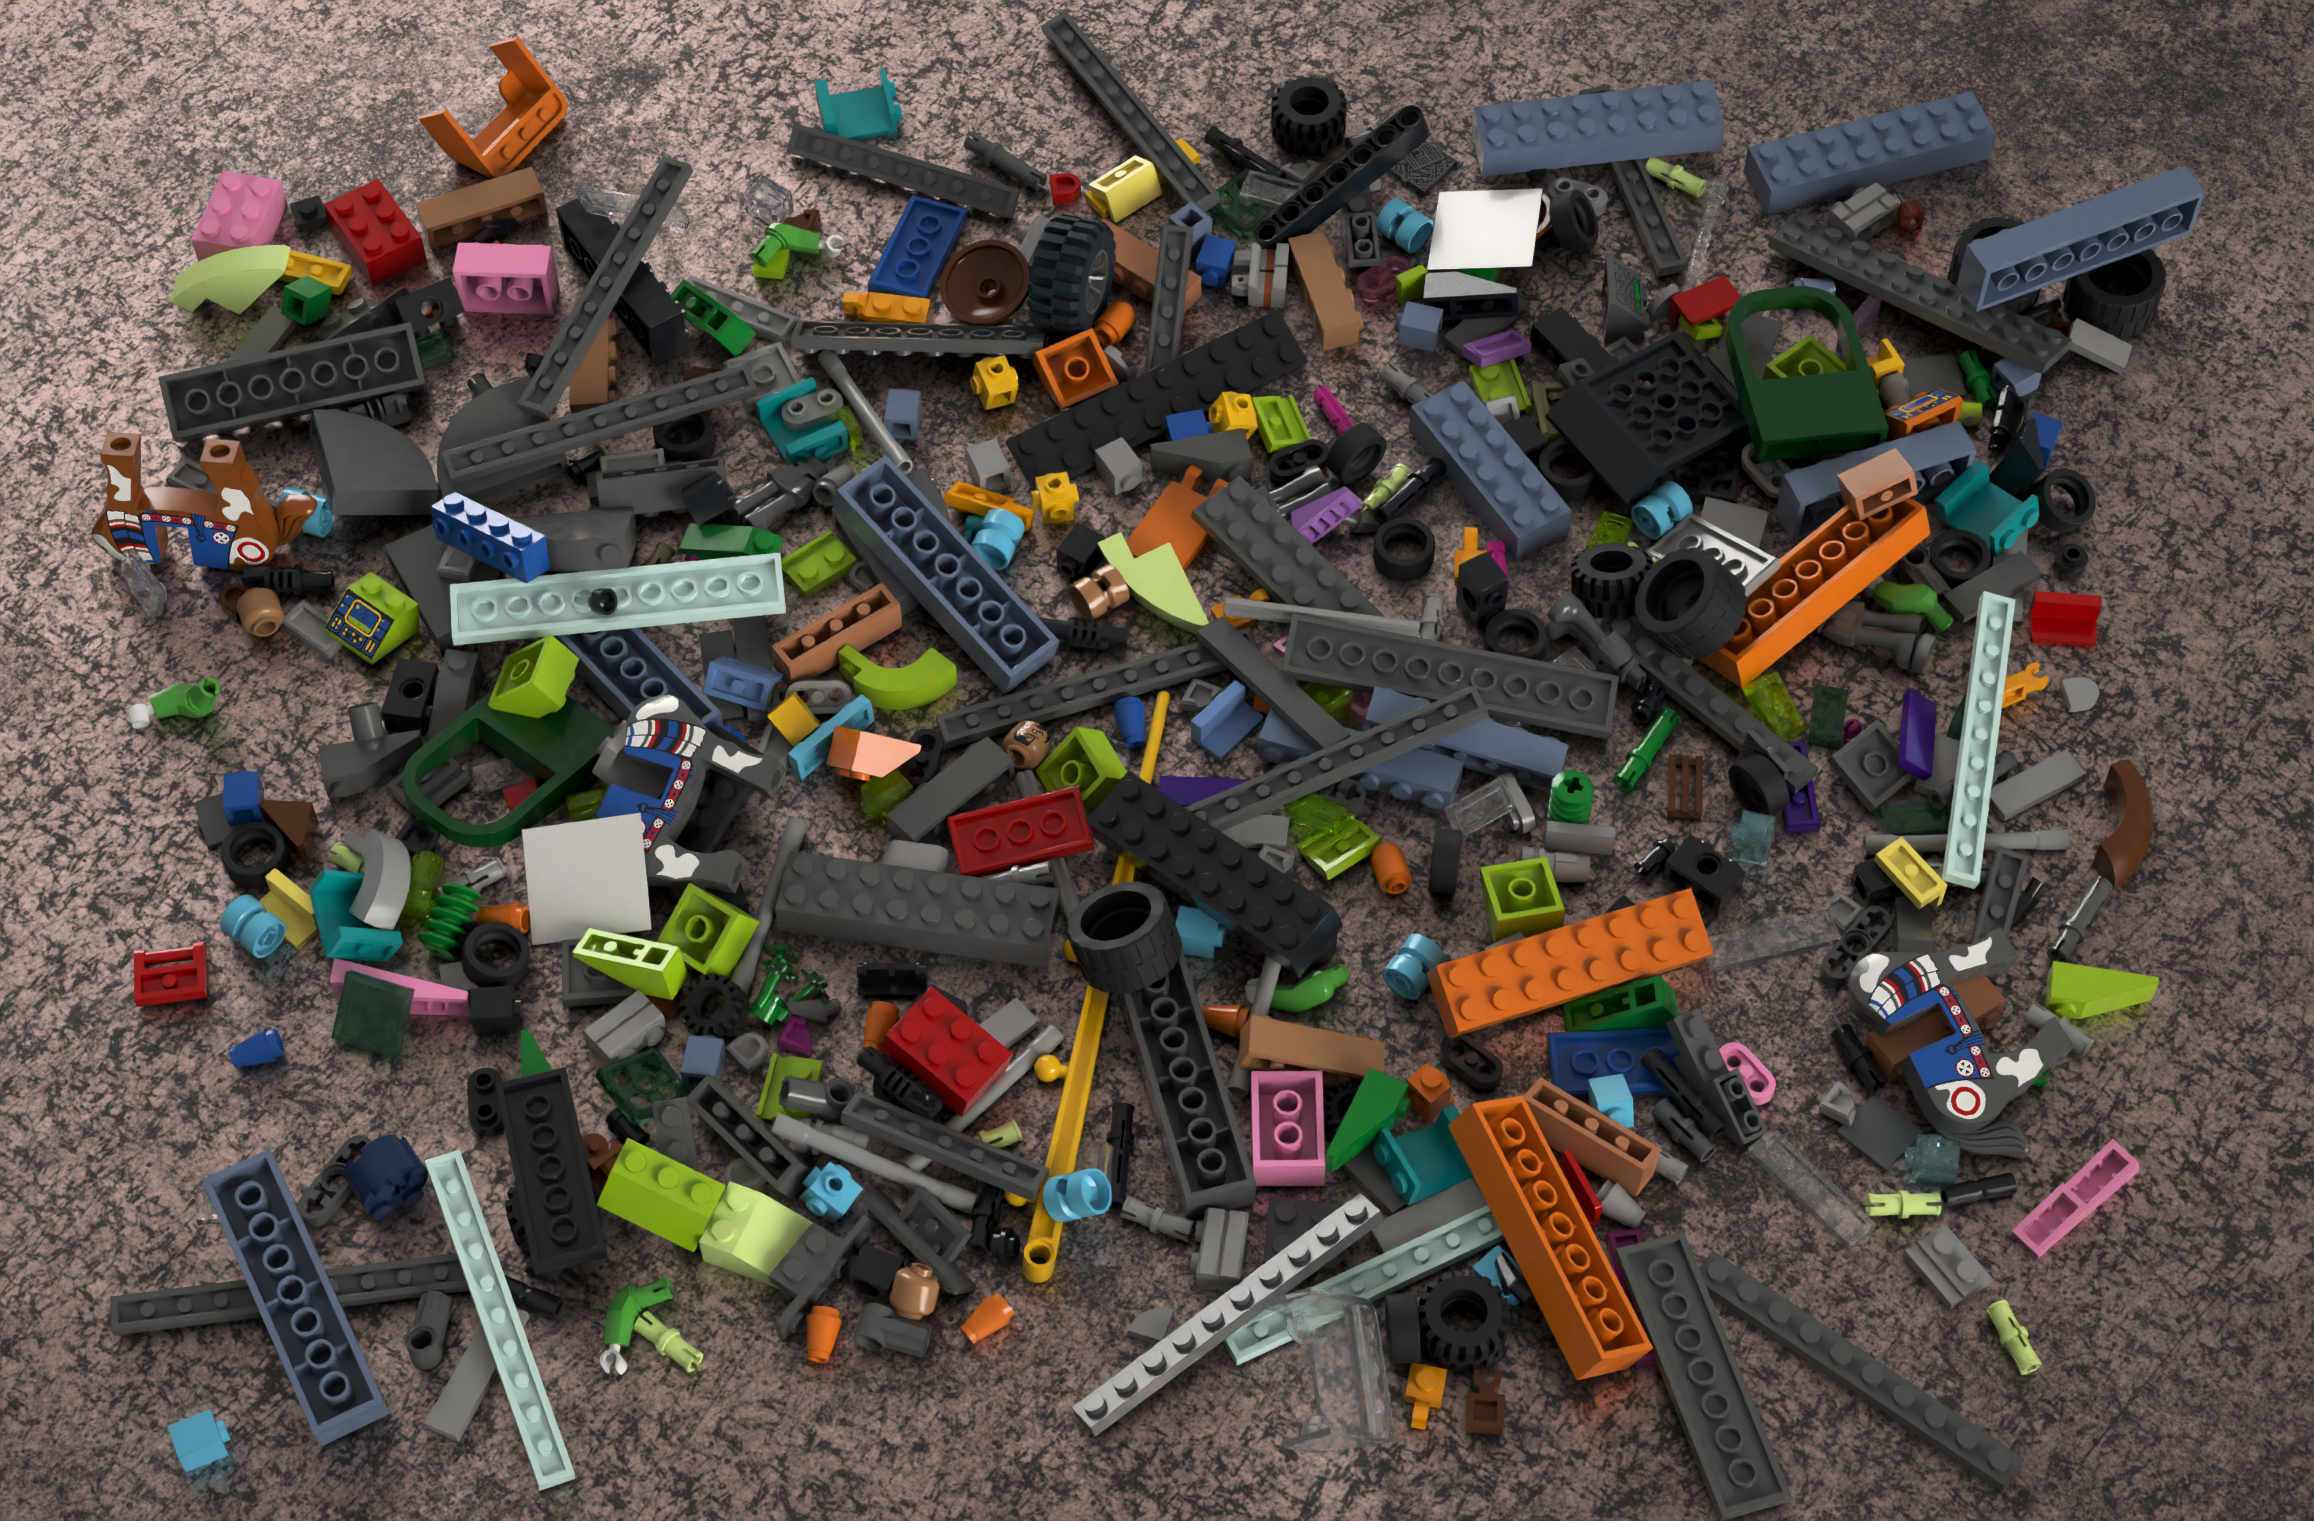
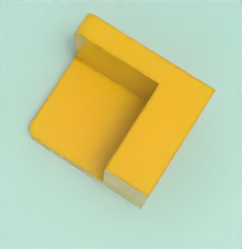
[1866,338,1905,390]
[767,691,820,746]

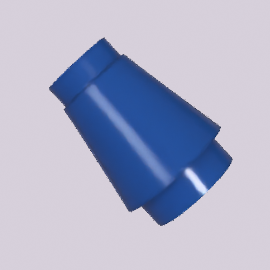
[1113,697,1145,749]
[229,1028,285,1069]

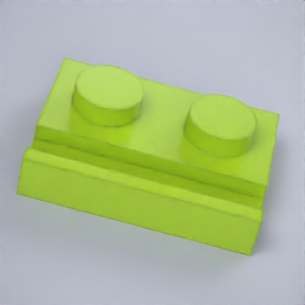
[1469,358,1531,413]
[1251,395,1312,454]
[781,530,858,600]
[1297,813,1381,881]
[756,1053,823,1123]

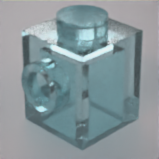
[1730,810,1777,866]
[1904,1134,1961,1188]

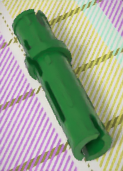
[1613,707,1680,792]

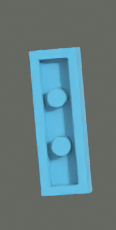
[788,694,875,780]

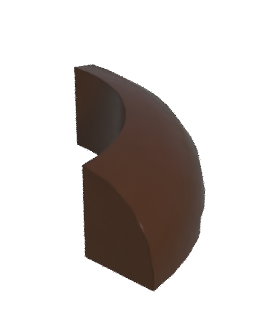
[2092,760,2153,890]

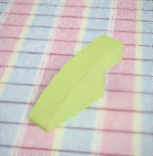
[170,245,291,315]
[1098,532,1209,634]

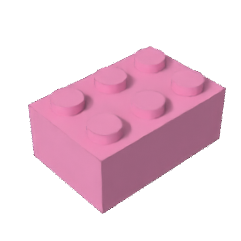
[191,171,288,262]
[453,242,559,315]
[1250,1071,1325,1186]

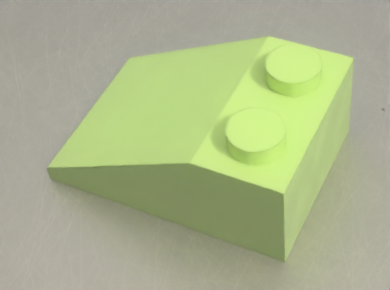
[699,1181,813,1289]

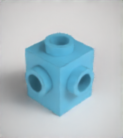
[800,1162,863,1224]

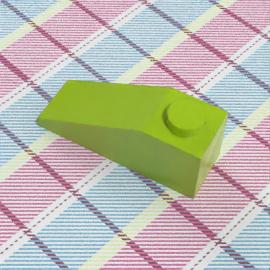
[572,928,688,1000]
[2045,961,2159,1019]

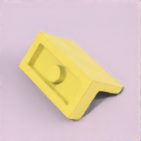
[1089,155,1162,222]
[1874,837,1947,909]
[259,868,319,949]

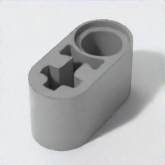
[882,840,950,873]

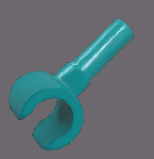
[963,515,985,543]

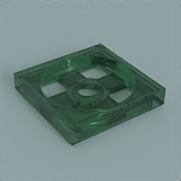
[1208,168,1287,240]
[595,1047,691,1127]

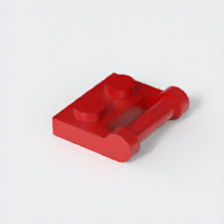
[134,941,207,1007]

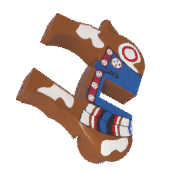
[91,432,317,571]

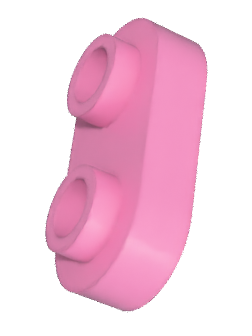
[1719,1042,1776,1105]

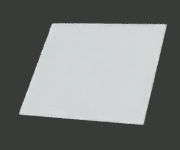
[1427,188,1543,270]
[522,813,652,945]

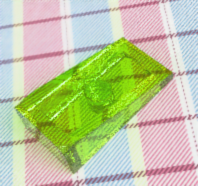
[1586,511,1634,548]
[1742,672,1808,742]

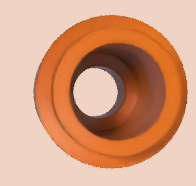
[1093,301,1137,346]
[1371,842,1412,894]

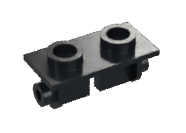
[1988,385,2030,450]
[857,961,928,995]

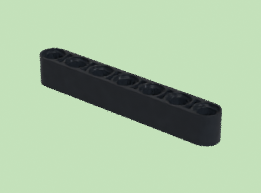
[1253,105,1430,249]

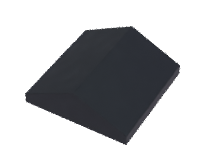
[1989,417,2045,499]

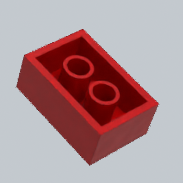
[323,178,427,287]
[881,986,1013,1117]

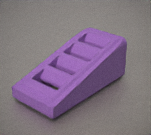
[1291,486,1363,544]

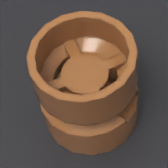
[1068,563,1130,619]

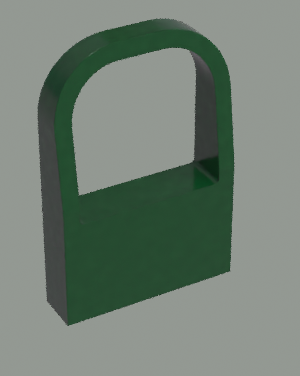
[1725,286,1889,462]
[402,689,616,848]

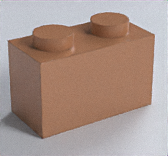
[1837,448,1918,521]

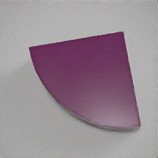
[777,1014,812,1059]

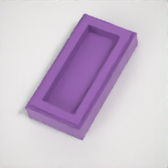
[1462,329,1532,368]

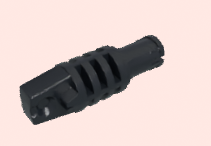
[241,565,335,595]
[1038,617,1128,650]
[857,1046,943,1120]

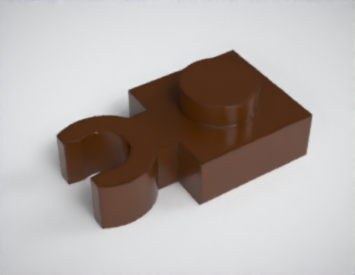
[1465,1369,1505,1435]

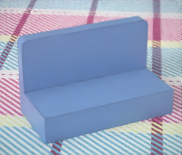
[703,656,783,711]
[1191,680,1263,761]

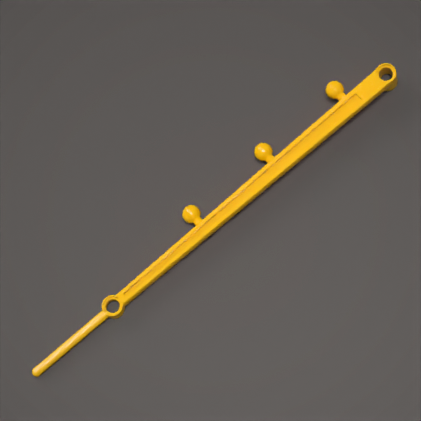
[1004,691,1170,1283]

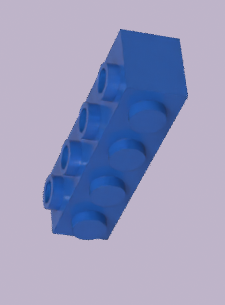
[431,492,550,584]

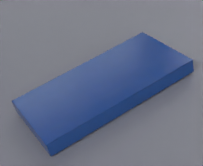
[867,195,969,299]
[1546,1027,1682,1099]

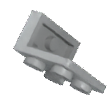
[592,720,671,799]

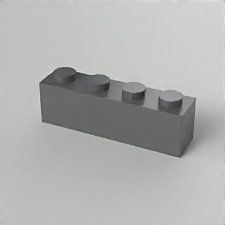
[596,457,727,517]
[886,736,1015,844]
[688,1074,812,1199]

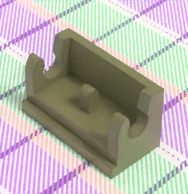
[1530,382,1564,444]

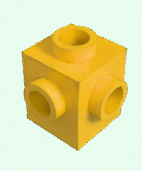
[970,355,1019,410]
[1209,391,1258,440]
[1031,471,1079,526]

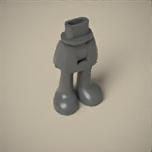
[721,456,829,532]
[1255,465,1332,521]
[1545,593,1647,690]
[1817,600,1924,670]

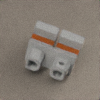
[1231,243,1289,309]

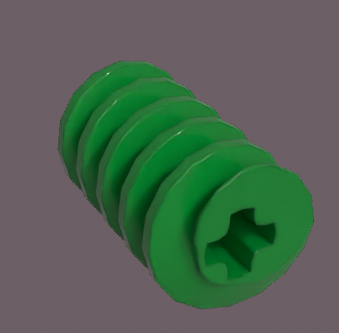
[1547,770,1594,824]
[417,883,484,961]

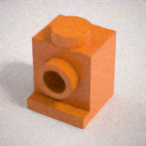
[1406,1063,1454,1123]

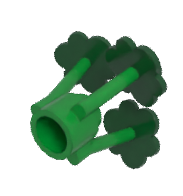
[749,941,830,1026]

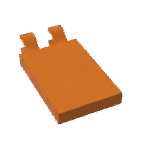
[1126,465,1229,572]

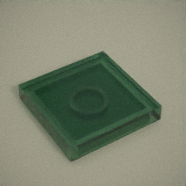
[331,970,415,1058]

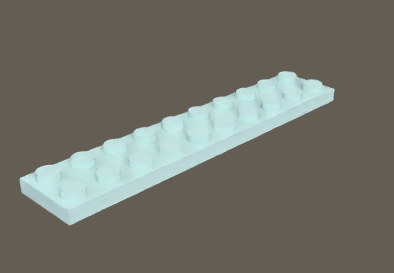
[450,553,786,646]

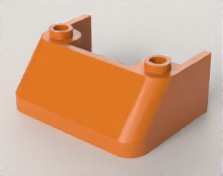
[418,37,568,179]

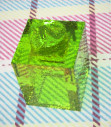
[860,769,914,826]

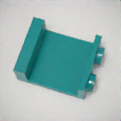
[814,69,902,140]
[756,377,849,465]
[1935,459,2039,557]
[308,869,403,963]
[1373,1104,1473,1206]

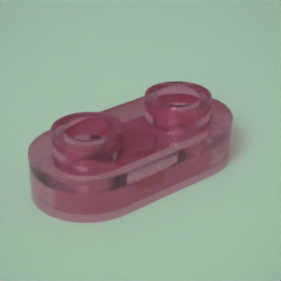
[1356,256,1412,302]

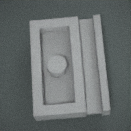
[1903,1224,1992,1311]

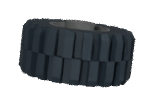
[1027,214,1116,337]

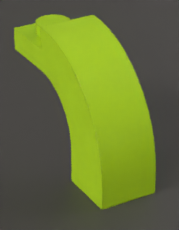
[838,644,957,710]

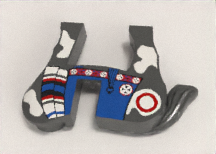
[594,695,785,934]
[1848,927,2074,1159]

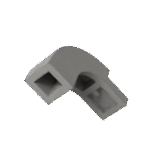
[345,828,411,931]

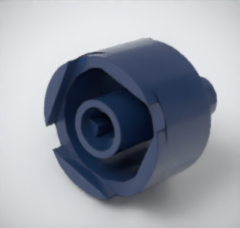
[343,1134,428,1220]

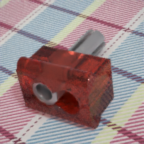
[1893,193,1927,237]

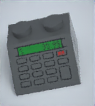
[1601,255,1649,344]

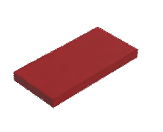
[946,786,1095,877]

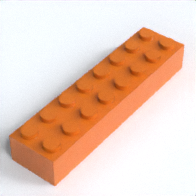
[1697,498,1930,689]
[1426,888,1714,1039]
[1448,1095,1653,1380]

